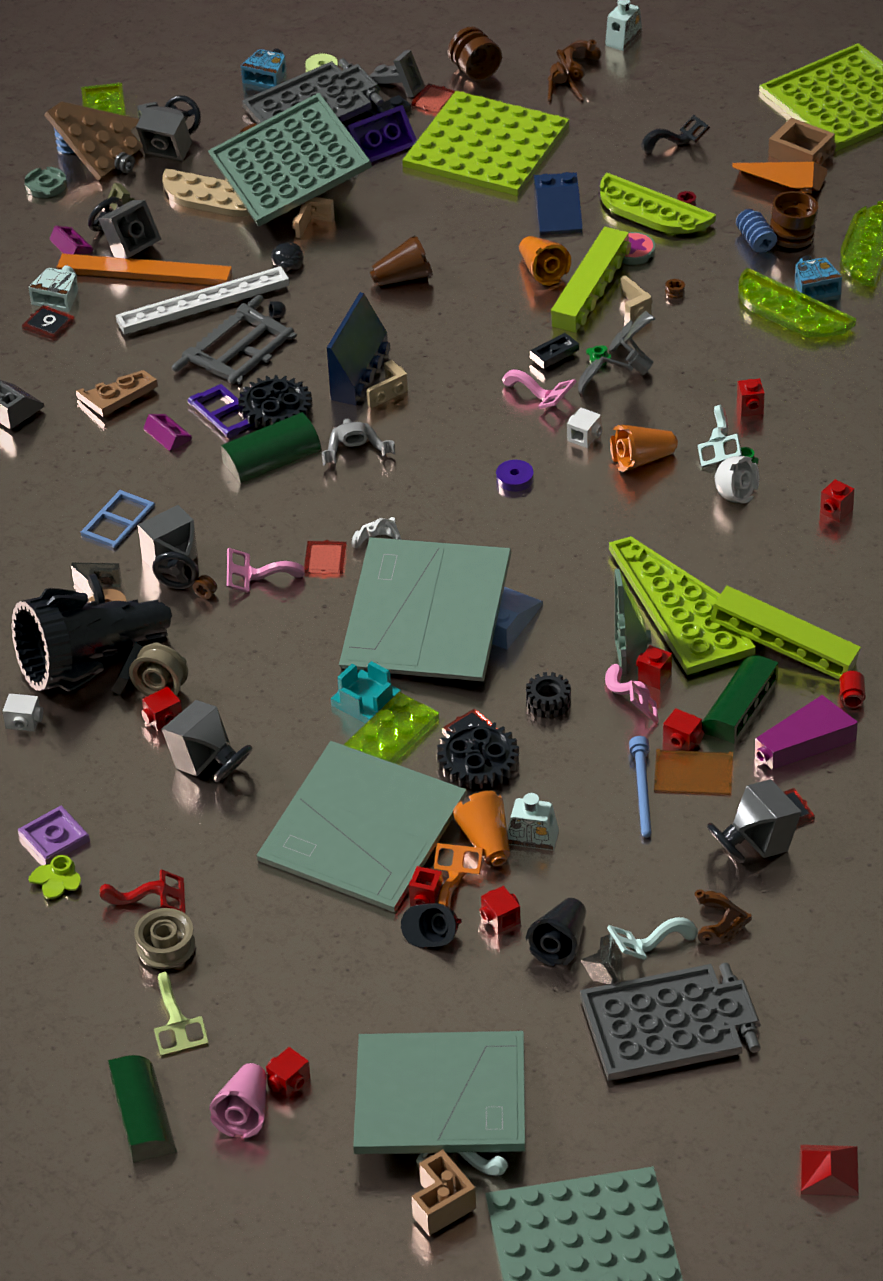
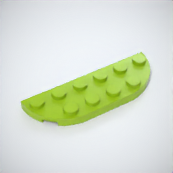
[600,173,716,235]

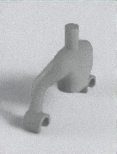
[322,419,396,466]

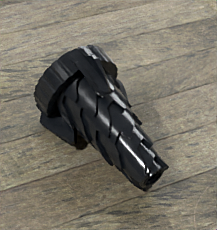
[12,588,172,692]

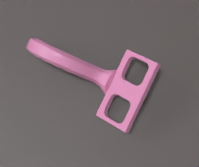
[502,370,577,409]
[227,548,305,593]
[605,664,659,724]

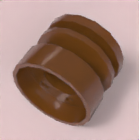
[448,27,502,81]
[770,191,818,248]

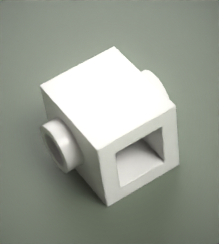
[567,408,603,448]
[3,693,43,732]

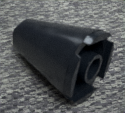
[525,898,586,966]

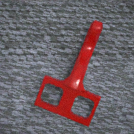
[99,869,185,913]

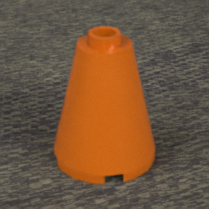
[519,236,572,285]
[610,425,678,472]
[453,791,510,866]

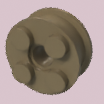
[129,643,189,696]
[134,908,195,969]

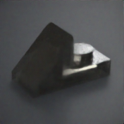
[71,562,122,597]
[581,934,622,986]

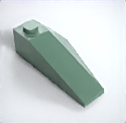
[615,569,652,675]

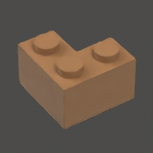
[411,1150,476,1236]

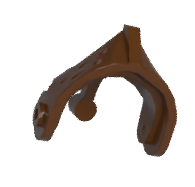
[556,39,602,80]
[694,889,752,944]

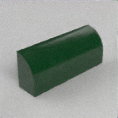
[221,412,322,484]
[702,656,779,744]
[108,1055,177,1163]

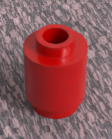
[839,671,866,708]

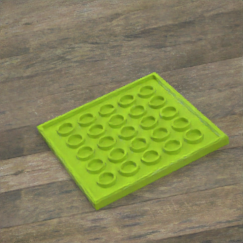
[760,43,883,152]

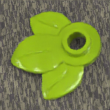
[28,855,81,899]

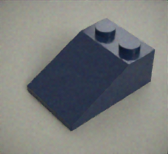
[534,172,583,235]

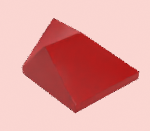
[800,1145,859,1196]

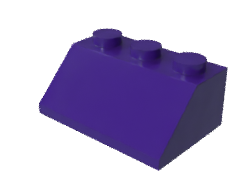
[345,105,417,162]

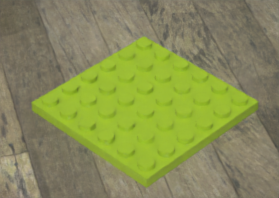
[402,91,569,196]

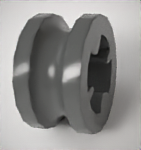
[114,152,135,173]

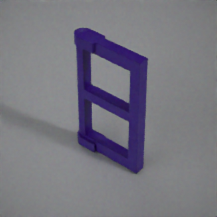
[187,384,255,438]

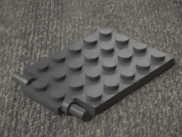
[242,58,384,124]
[580,963,761,1081]

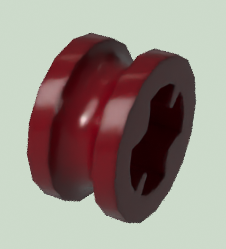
[677,191,696,207]

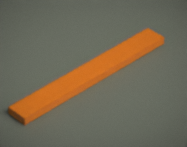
[57,254,232,285]

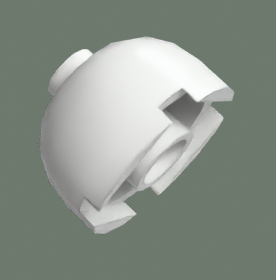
[715,456,760,503]

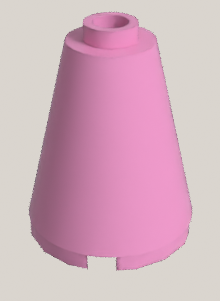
[209,1063,267,1138]

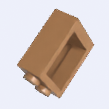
[768,117,836,165]

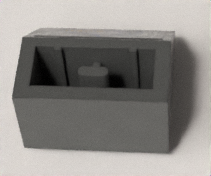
[0,380,44,429]

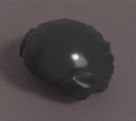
[271,242,304,272]

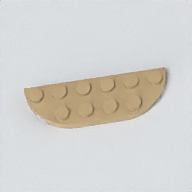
[163,169,251,217]

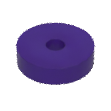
[496,460,534,492]

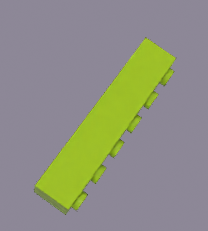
[551,226,631,333]
[710,585,861,679]

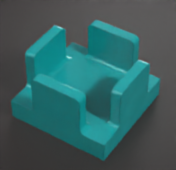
[331,661,401,726]

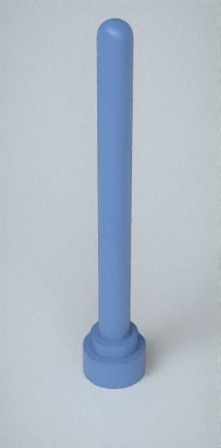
[629,736,652,838]

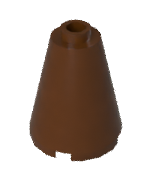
[369,235,433,286]

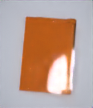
[654,749,733,795]

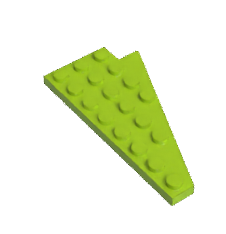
[609,536,755,675]

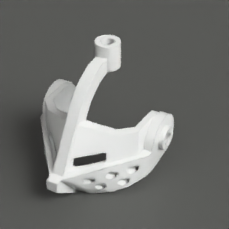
[352,517,402,548]

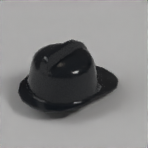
[401,903,462,947]

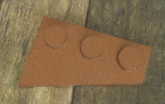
[76,370,158,416]

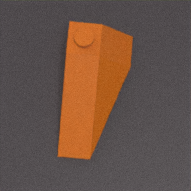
[732,162,827,195]

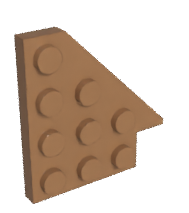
[44,101,143,181]

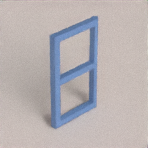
[80,490,155,549]

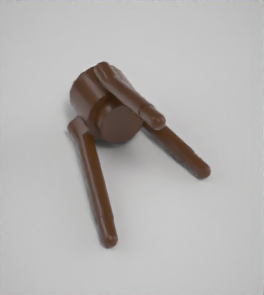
[548,61,584,102]

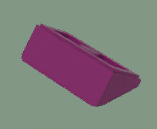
[50,226,93,255]
[144,414,192,451]

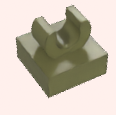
[108,182,135,210]

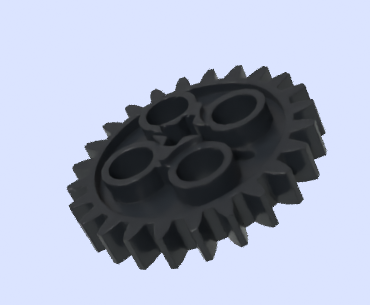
[238,375,313,428]
[437,720,519,789]

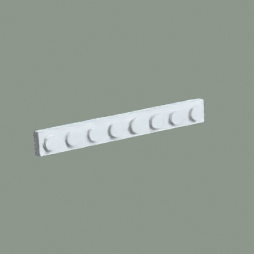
[116,266,289,334]

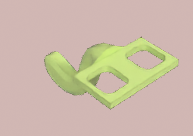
[154,972,209,1055]

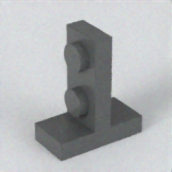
[370,50,425,97]

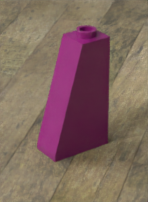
[755,695,858,770]

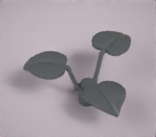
[578,311,656,396]

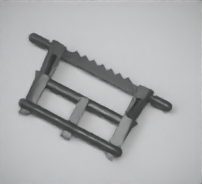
[172,295,297,384]

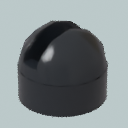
[269,301,286,319]

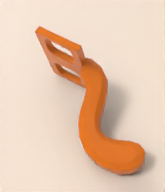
[433,843,483,908]

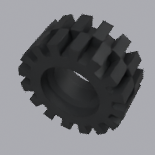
[526,672,571,718]

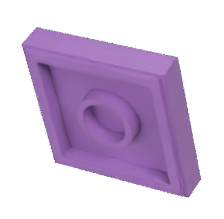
[18,805,90,865]

